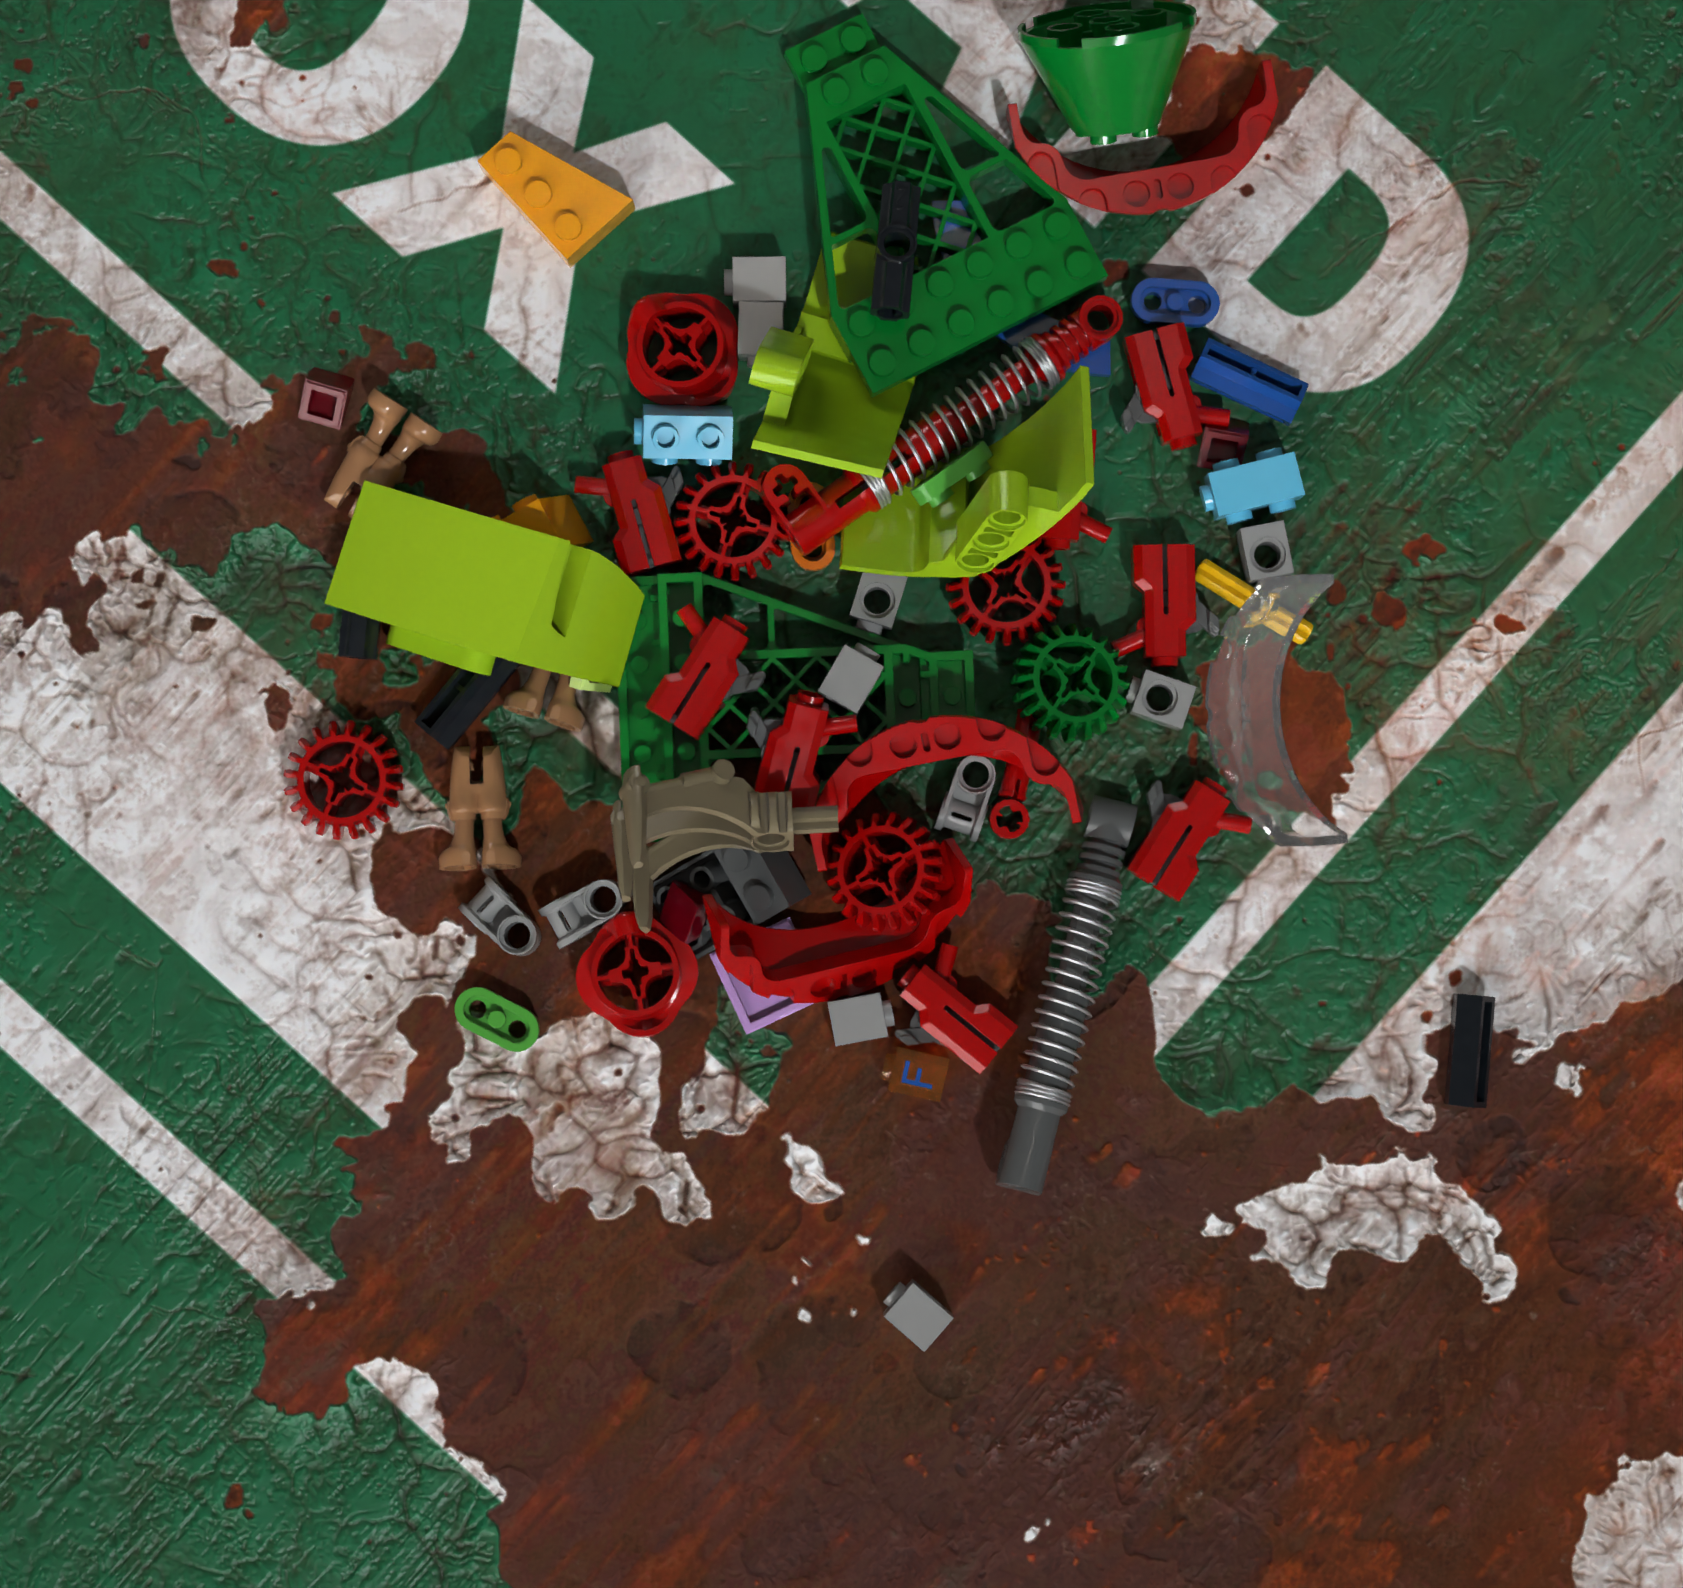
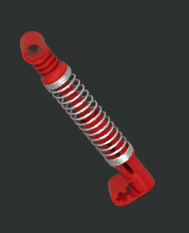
[761,295,1123,556]

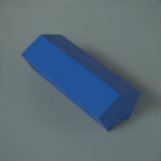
[1189,338,1309,426]

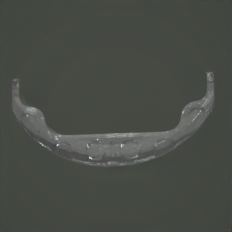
[1205,574,1348,847]

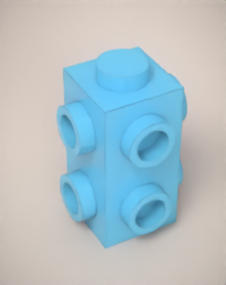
[634,404,733,466]
[1199,447,1305,525]

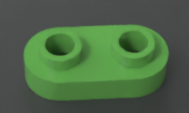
[910,440,993,508]
[455,987,540,1052]

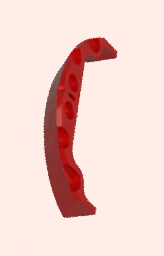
[1006,59,1279,215]
[810,715,1084,872]
[702,838,973,1003]

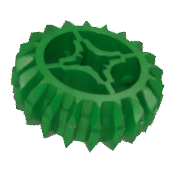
[1009,623,1130,744]

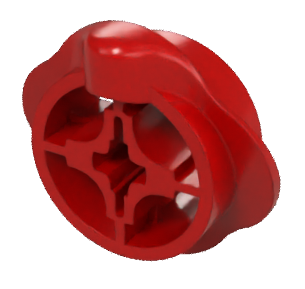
[626,292,738,406]
[576,911,699,1038]

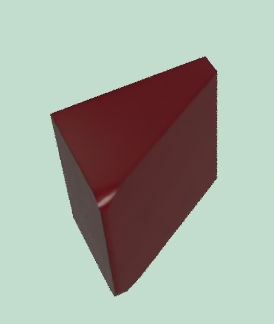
[298,367,355,430]
[1196,419,1249,470]
[659,880,707,944]

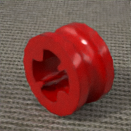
[989,799,1030,839]

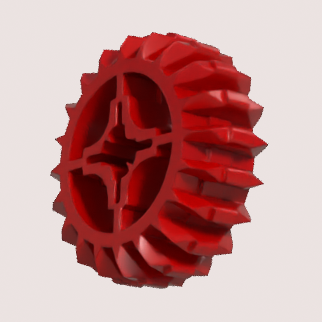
[674,461,791,582]
[945,537,1066,646]
[284,720,405,840]
[826,812,946,933]

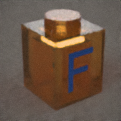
[881,1046,950,1103]

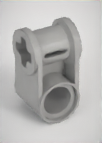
[934,755,996,842]
[458,875,541,956]
[538,879,626,950]

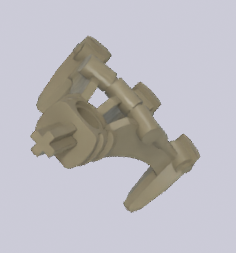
[610,759,839,933]

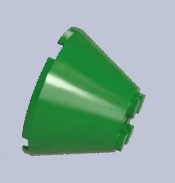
[1017,0,1197,145]

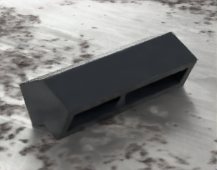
[414,657,520,750]
[1444,993,1495,1108]

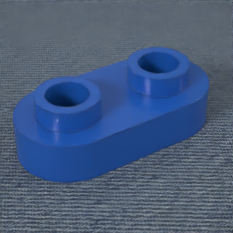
[1130,278,1220,328]

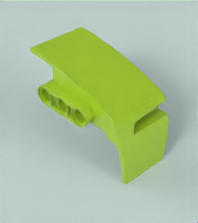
[749,231,920,479]
[839,365,1094,578]
[324,480,645,687]

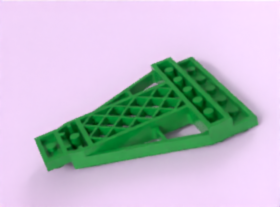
[783,13,1108,398]
[618,572,976,843]

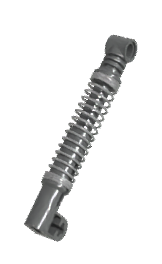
[995,794,1138,1196]

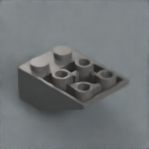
[653,848,812,959]

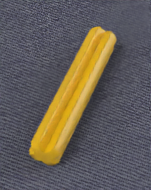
[1195,559,1314,644]

